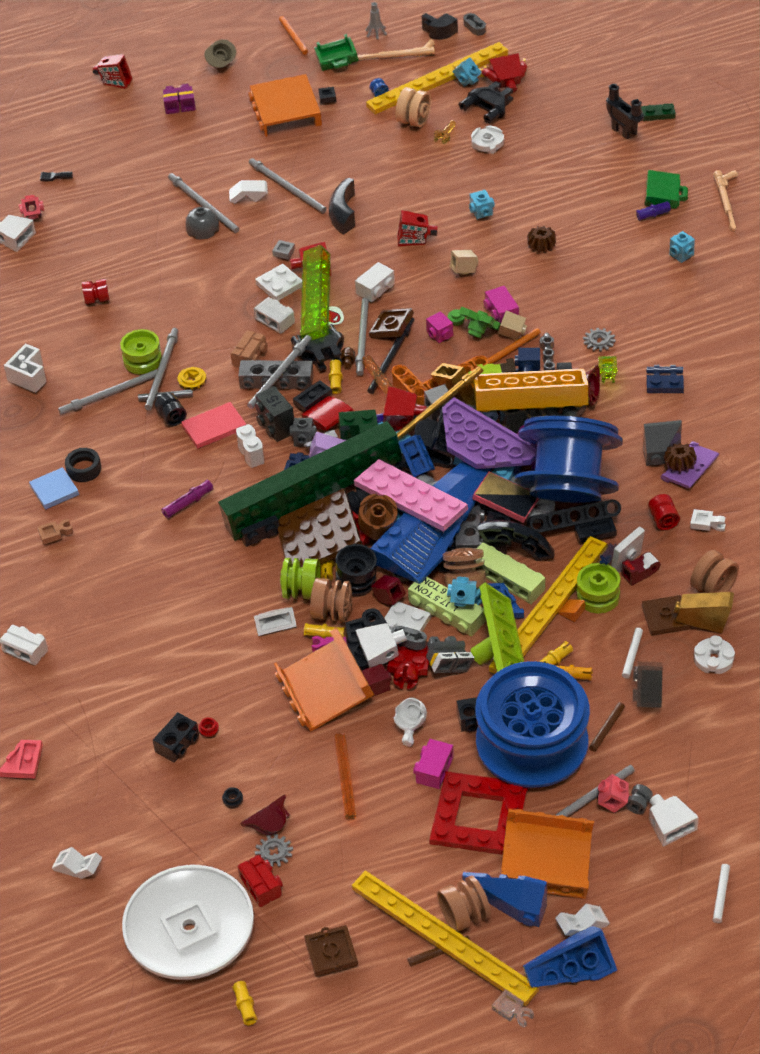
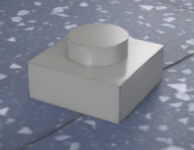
[272,240,295,259]

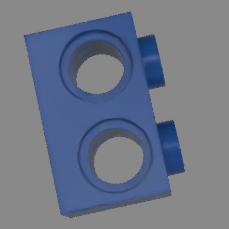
[399,435,435,477]

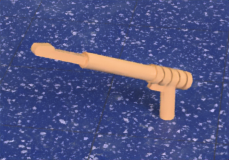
[358,39,435,60]
[714,170,738,231]

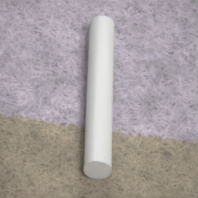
[622,628,643,679]
[713,864,730,923]

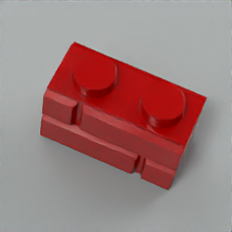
[237,854,283,907]

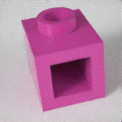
[426,311,453,343]

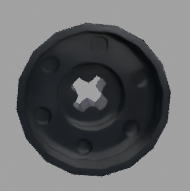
[336,544,377,597]

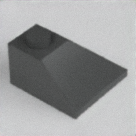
[643,420,682,466]

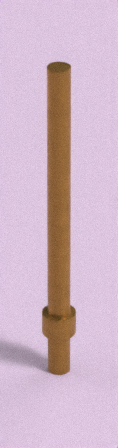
[397,366,484,441]

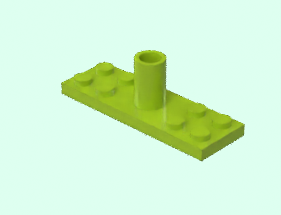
[471,582,524,672]

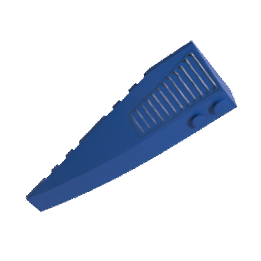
[371,461,493,584]

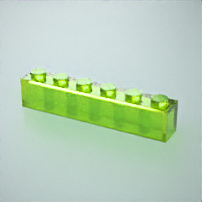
[300,245,330,341]

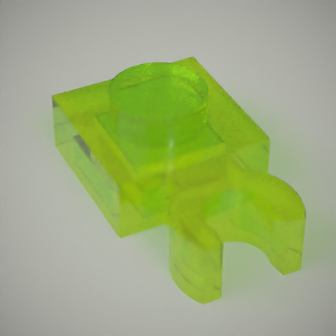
[598,356,617,383]

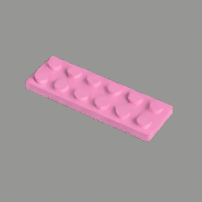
[354,459,468,532]

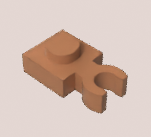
[37,519,73,545]

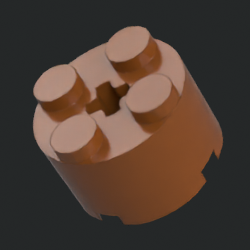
[358,494,398,540]

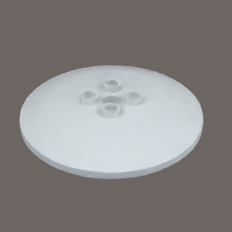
[122,865,254,980]

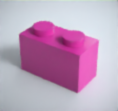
[483,286,519,323]
[413,739,454,789]

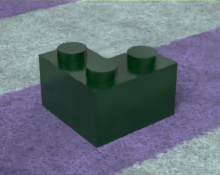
[338,409,378,441]

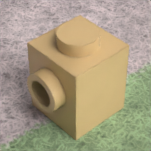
[449,250,478,275]
[498,311,527,340]

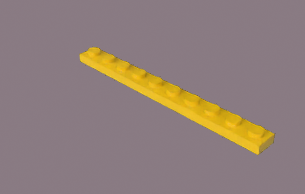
[366,42,508,115]
[489,536,607,674]
[352,870,539,1007]

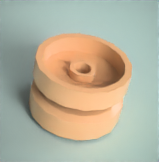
[396,87,431,128]

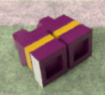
[163,84,196,114]

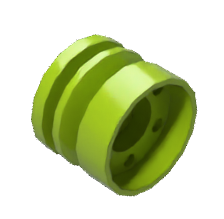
[280,558,320,599]

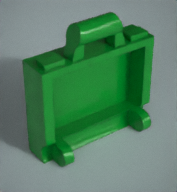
[314,34,359,71]
[645,170,688,209]

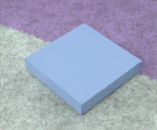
[29,467,79,509]

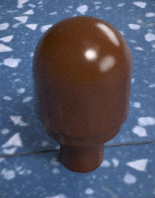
[341,347,355,368]

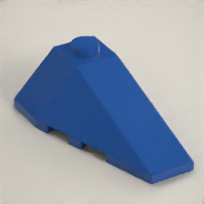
[462,872,547,927]
[523,926,618,987]

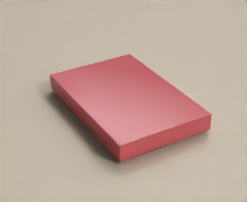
[181,402,246,449]

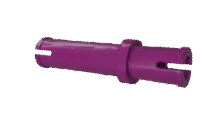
[161,479,214,519]

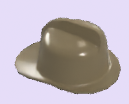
[204,39,237,68]

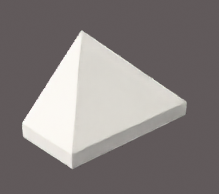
[254,607,297,636]

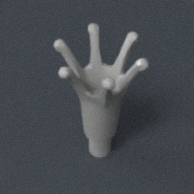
[365,2,387,39]

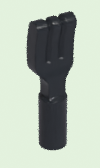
[40,171,73,182]

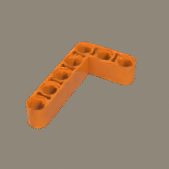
[392,355,489,406]

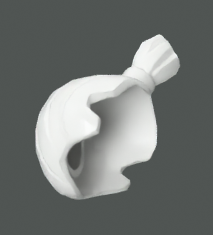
[394,698,427,747]

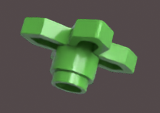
[459,307,501,338]

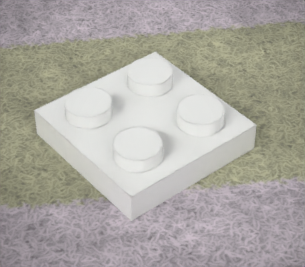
[255,264,304,301]
[384,602,431,632]

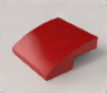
[301,396,353,430]

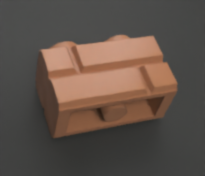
[231,330,268,368]

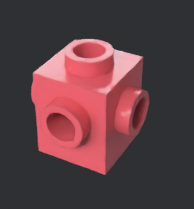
[19,195,44,220]
[598,774,629,813]

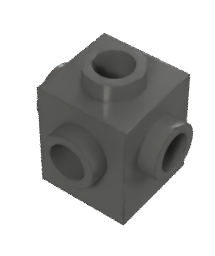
[290,418,317,447]

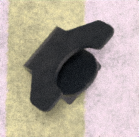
[398,411,455,471]

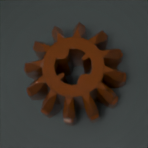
[527,225,556,253]
[664,442,697,473]

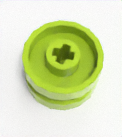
[120,329,162,375]
[577,563,621,614]

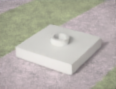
[611,527,645,573]

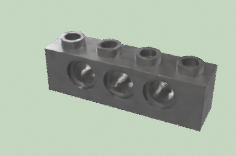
[238,360,314,389]
[456,501,485,549]

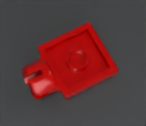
[387,642,430,690]

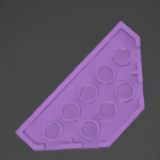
[442,397,537,469]

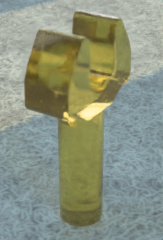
[434,120,456,144]

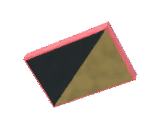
[472,471,539,523]

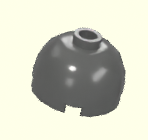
[185,207,219,240]

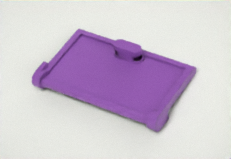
[661,442,719,488]

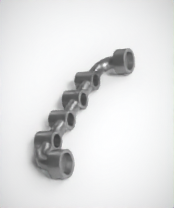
[540,333,559,412]

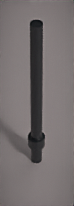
[367,317,415,394]

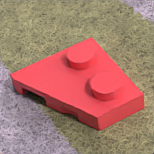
[0,740,43,779]

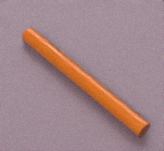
[279,16,308,55]
[488,328,541,364]

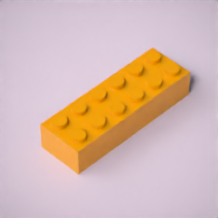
[473,369,588,412]

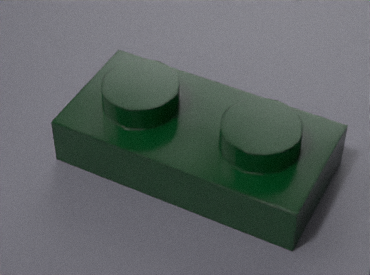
[641,103,676,121]

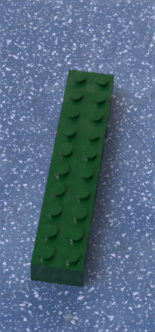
[218,421,403,541]

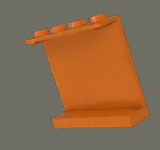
[248,74,322,137]
[274,627,374,732]
[501,809,594,899]

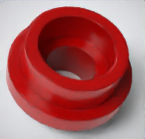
[198,717,219,737]

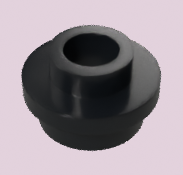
[222,787,243,808]

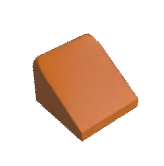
[558,599,586,622]

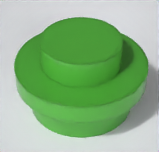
[448,309,465,326]

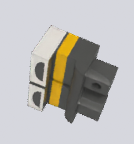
[426,636,474,673]

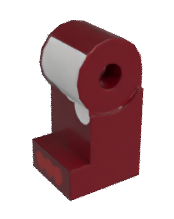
[621,552,661,586]

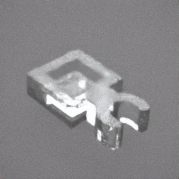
[492,989,534,1027]

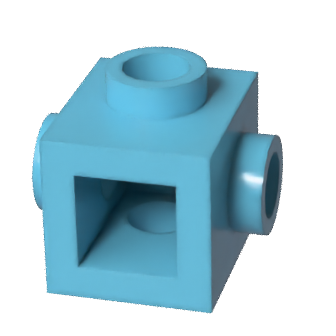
[452,58,482,86]
[469,190,495,219]
[669,231,695,263]
[447,577,477,606]

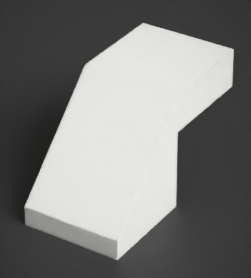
[229,180,268,204]
[52,847,102,879]
[556,904,610,936]

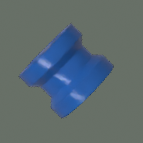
[370,78,389,97]

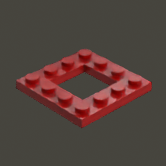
[429,771,528,855]

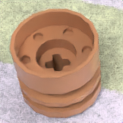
[443,548,486,588]
[310,578,352,623]
[437,875,491,932]

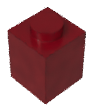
[371,575,406,605]
[362,663,392,698]

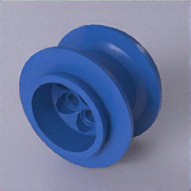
[514,416,623,503]
[476,661,590,788]

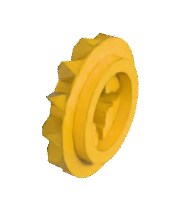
[177,367,207,390]

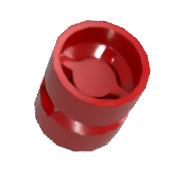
[82,279,110,304]
[648,494,680,530]

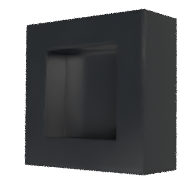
[318,87,336,104]

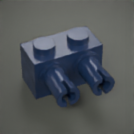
[515,348,540,372]

